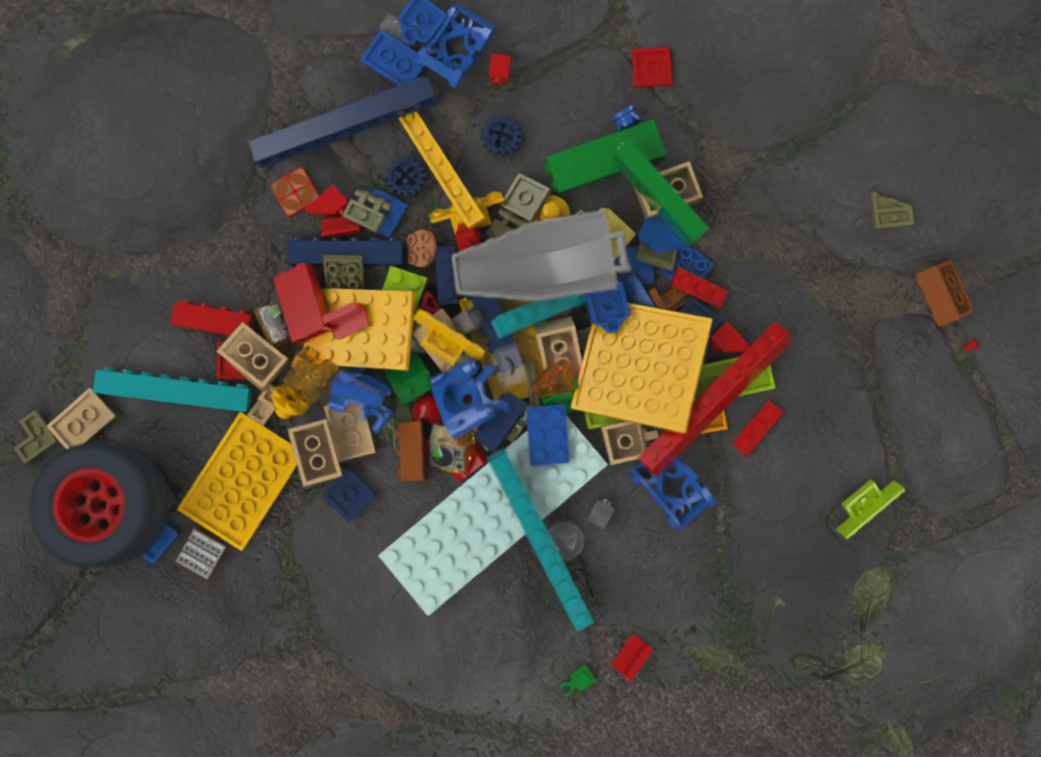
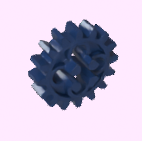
[480,115,522,157]
[385,156,427,198]

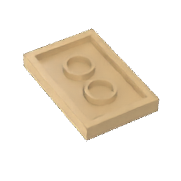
[46,388,117,449]
[324,403,376,462]

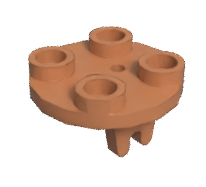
[407,229,437,267]

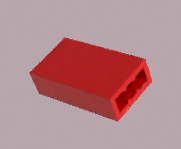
[273,263,333,344]

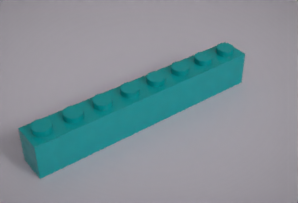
[92,367,253,412]

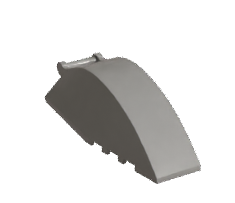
[452,210,631,301]

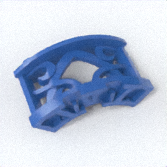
[417,3,498,88]
[630,455,717,532]

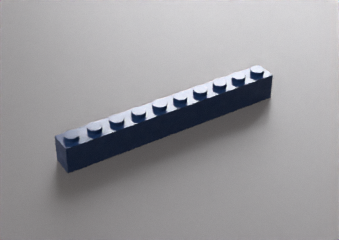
[249,76,438,169]

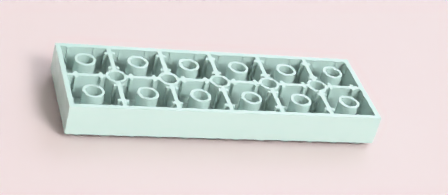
[378,415,608,616]

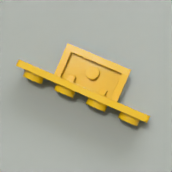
[429,192,504,235]
[413,309,485,366]

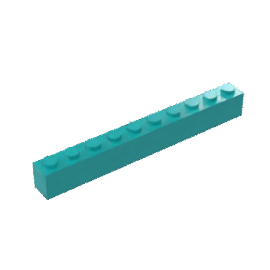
[486,448,594,632]

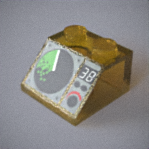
[253,302,292,348]
[429,424,476,474]

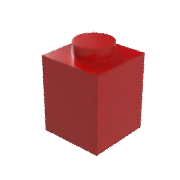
[489,54,511,86]
[455,223,481,252]

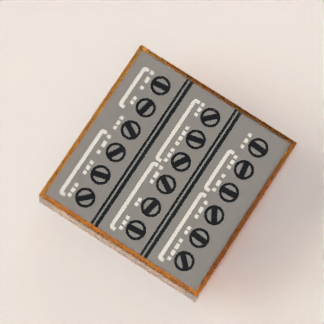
[174,527,228,581]

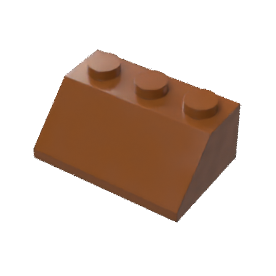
[916,260,975,327]
[396,421,426,481]

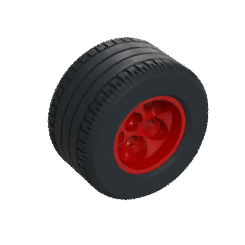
[29,443,170,568]

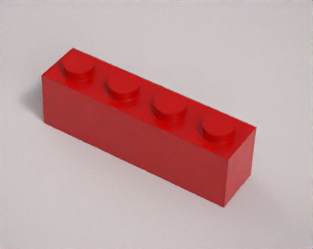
[170,300,254,336]

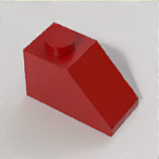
[305,184,349,217]
[708,322,750,354]

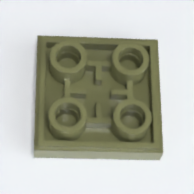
[323,255,365,290]

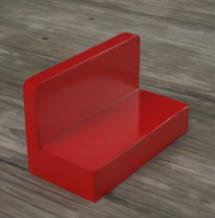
[321,217,362,240]
[322,301,370,340]
[611,634,653,682]

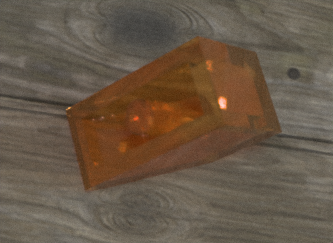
[529,361,576,398]

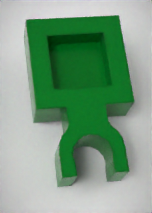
[560,664,596,696]

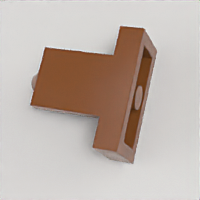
[648,288,688,311]

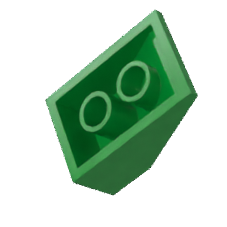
[383,351,432,406]

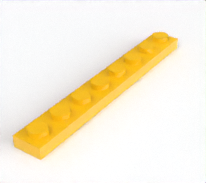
[398,112,485,230]

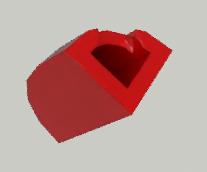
[420,292,440,316]
[412,393,441,425]

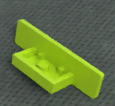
[836,479,905,539]

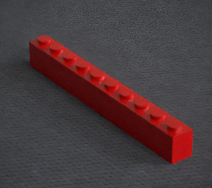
[638,322,792,477]

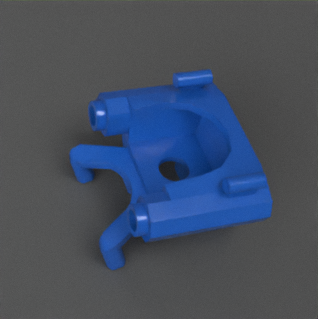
[430,358,511,439]
[329,367,393,432]

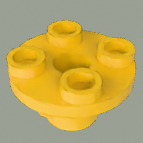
[533,195,570,222]
[272,383,311,419]

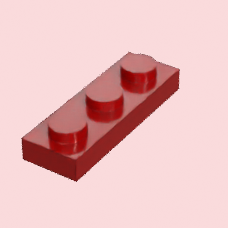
[670,268,728,308]
[731,400,784,456]

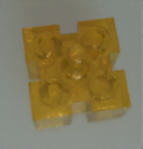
[283,346,339,404]

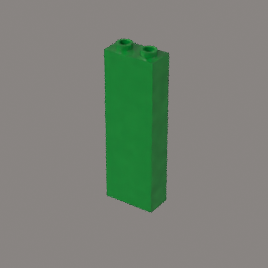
[543,119,667,196]
[612,140,709,248]

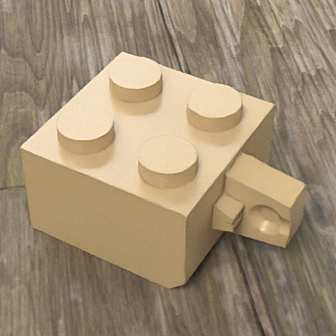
[601,421,658,465]

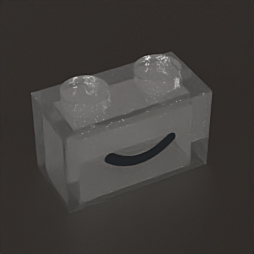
[491,343,528,388]

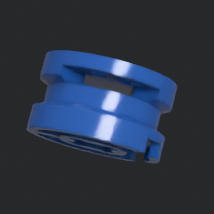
[612,105,642,131]

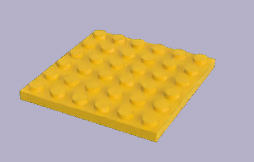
[571,303,712,434]

